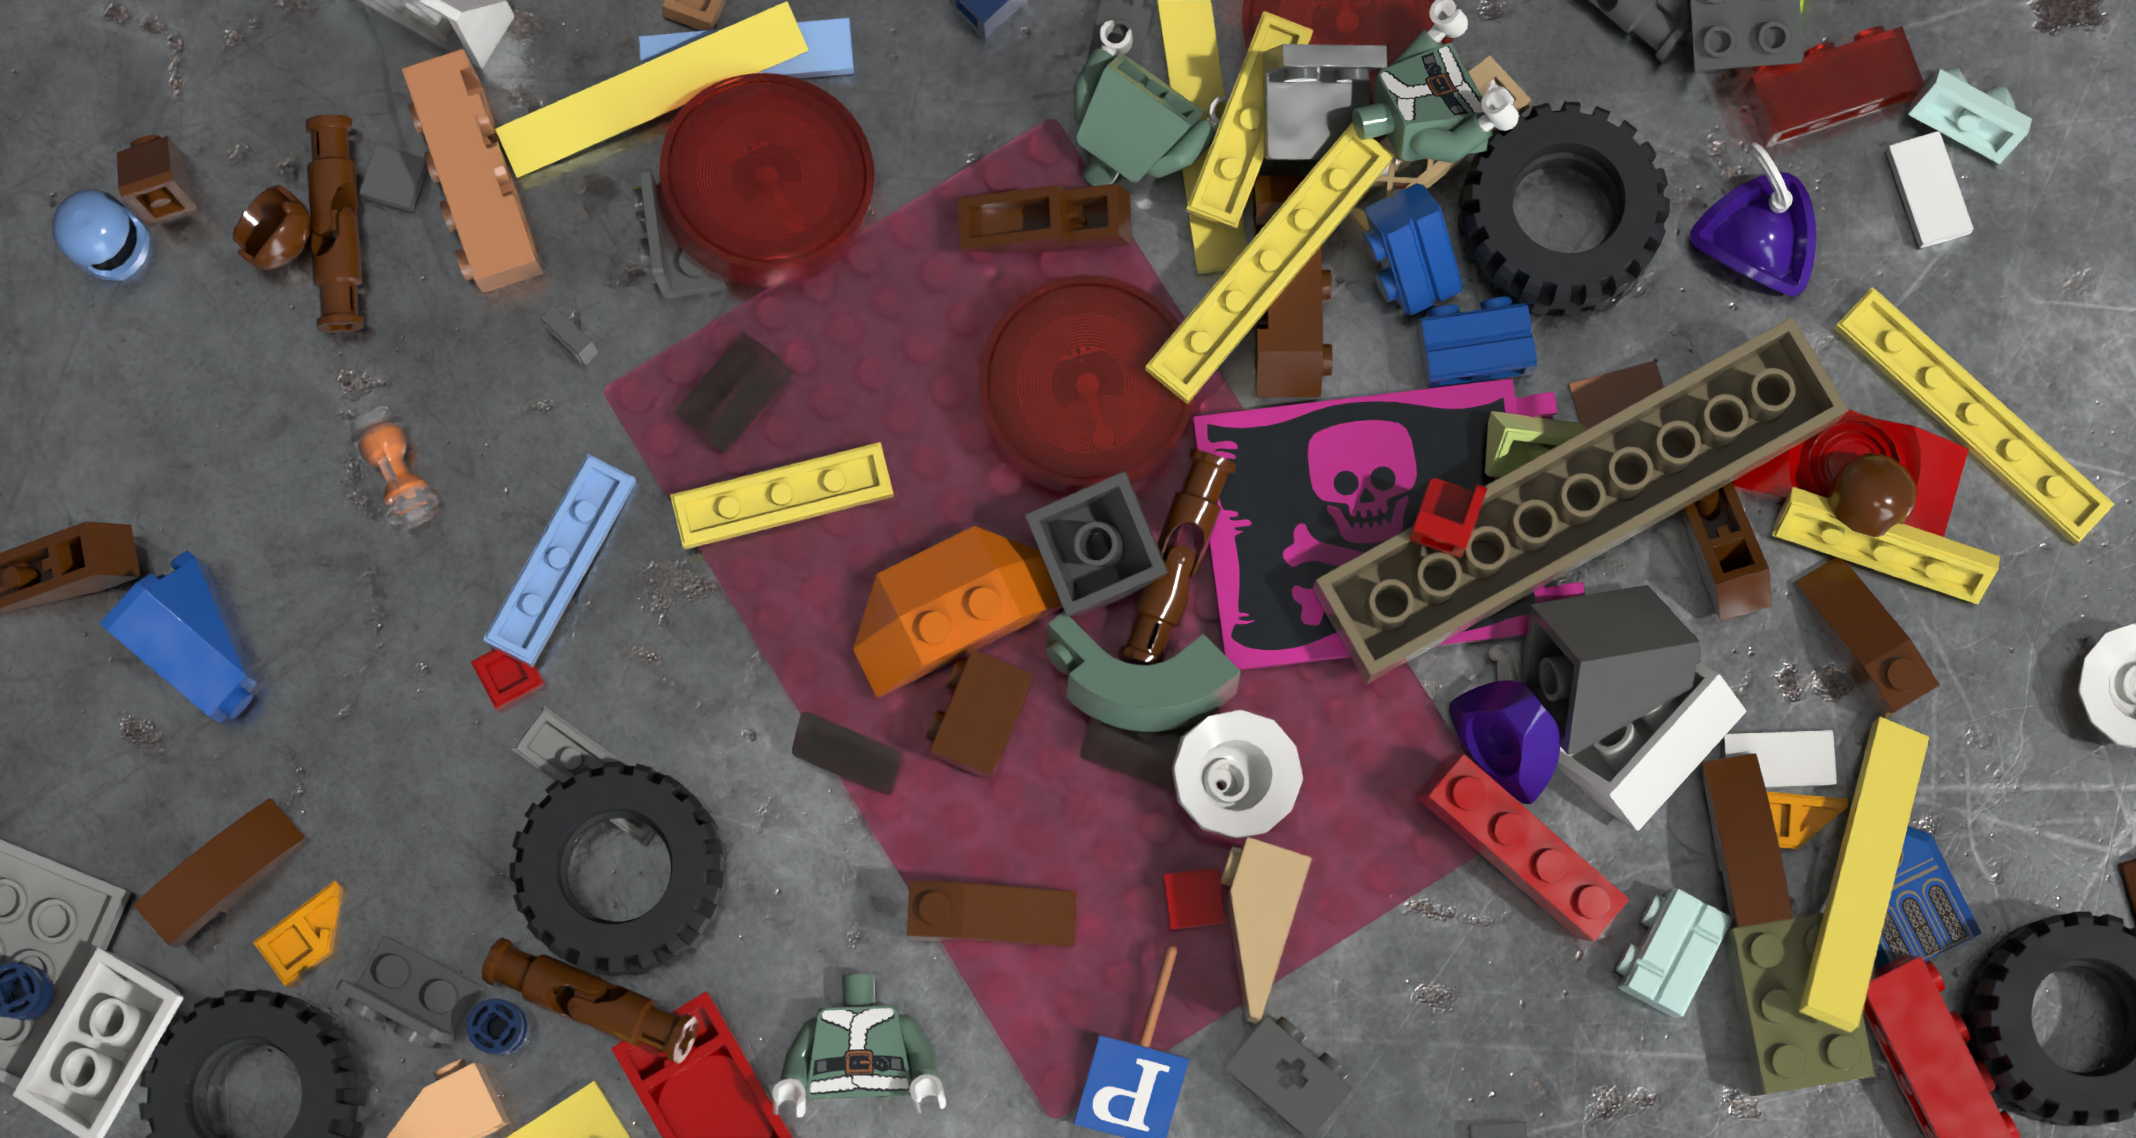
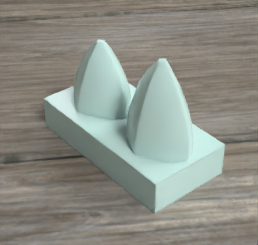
[1908,67,2032,164]

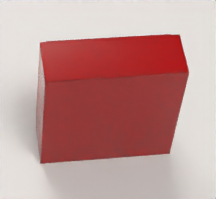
[471,649,546,711]
[1164,868,1226,930]

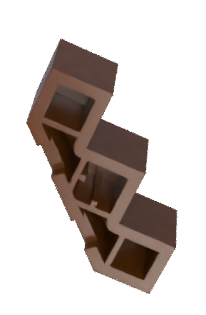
[1253,175,1333,397]

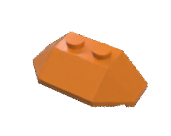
[853,526,1063,699]

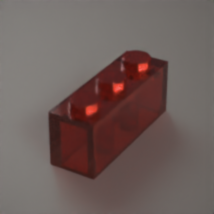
[1743,25,1925,148]

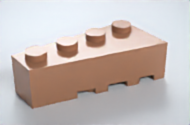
[402,48,544,293]

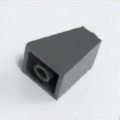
[1520,585,1701,755]

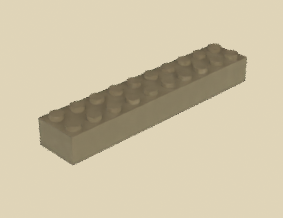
[1312,316,1849,685]

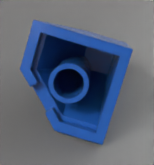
[99,550,257,723]

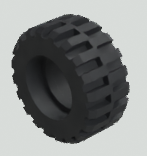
[1458,101,1670,317]
[510,761,727,977]
[1965,911,2136,1127]
[139,989,366,1138]

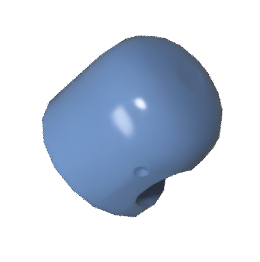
[52,189,150,281]

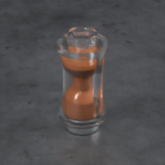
[350,407,440,529]

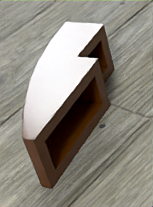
[958,183,1132,253]
[1701,753,1793,928]
[133,798,308,948]

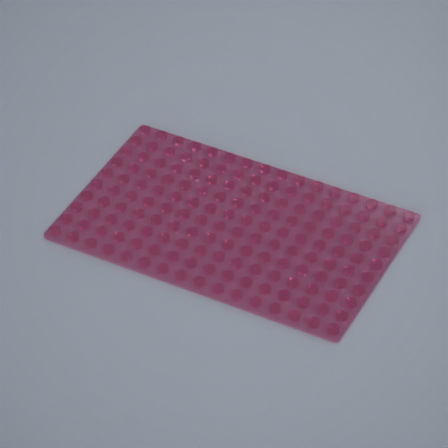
[605,119,1480,1119]

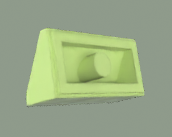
[1485,411,1588,478]

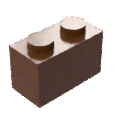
[925,649,1034,782]

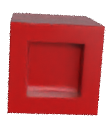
[1409,478,1488,559]

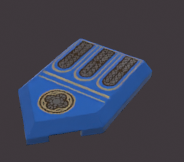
[1874,826,1982,969]

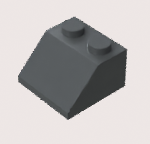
[1025,471,1169,617]

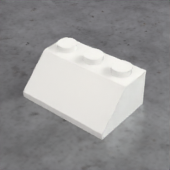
[1557,662,1747,831]
[13,947,184,1138]

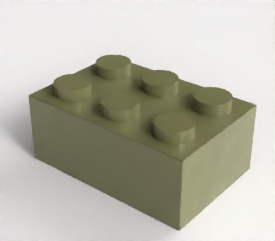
[1723,913,1875,1096]

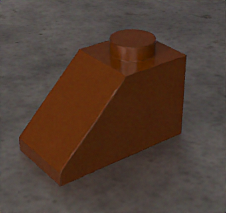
[117,135,198,225]

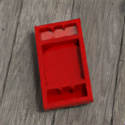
[1732,409,1969,537]
[611,991,794,1138]

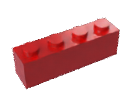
[1415,754,1629,942]
[1862,954,2020,1138]

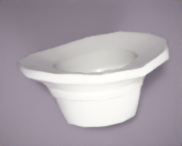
[2077,623,2136,748]
[1172,710,1303,839]

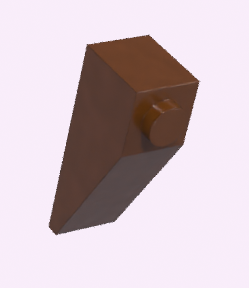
[1680,482,1772,622]
[0,521,141,614]
[1793,557,1940,718]
[907,880,1077,947]

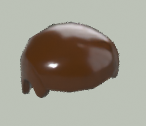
[232,185,311,270]
[1827,453,1918,537]

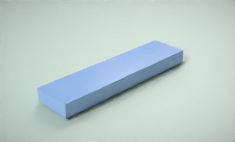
[639,18,855,85]
[483,454,636,668]

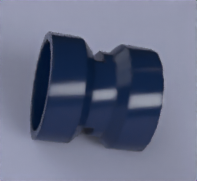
[0,962,55,1021]
[467,999,530,1056]

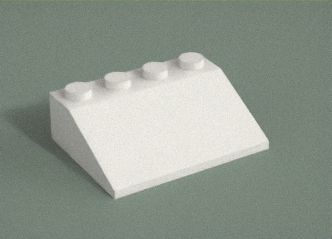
[358,0,514,69]

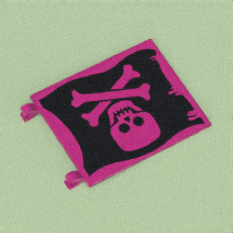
[1193,378,1585,670]

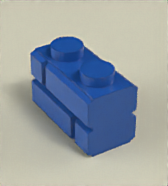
[1362,183,1464,315]
[1417,297,1537,389]

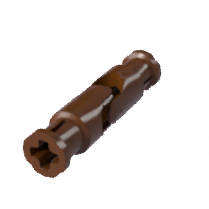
[305,115,364,333]
[1118,449,1237,665]
[482,937,699,1064]

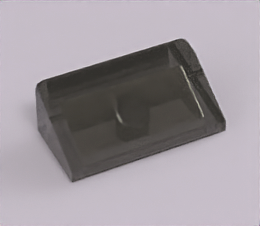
[673,332,792,453]
[792,711,906,795]
[1080,717,1194,792]

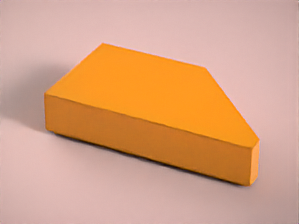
[1766,791,1848,851]
[253,881,343,987]

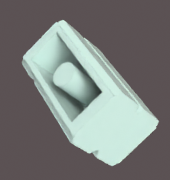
[1615,887,1733,1019]

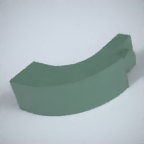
[1046,611,1241,732]

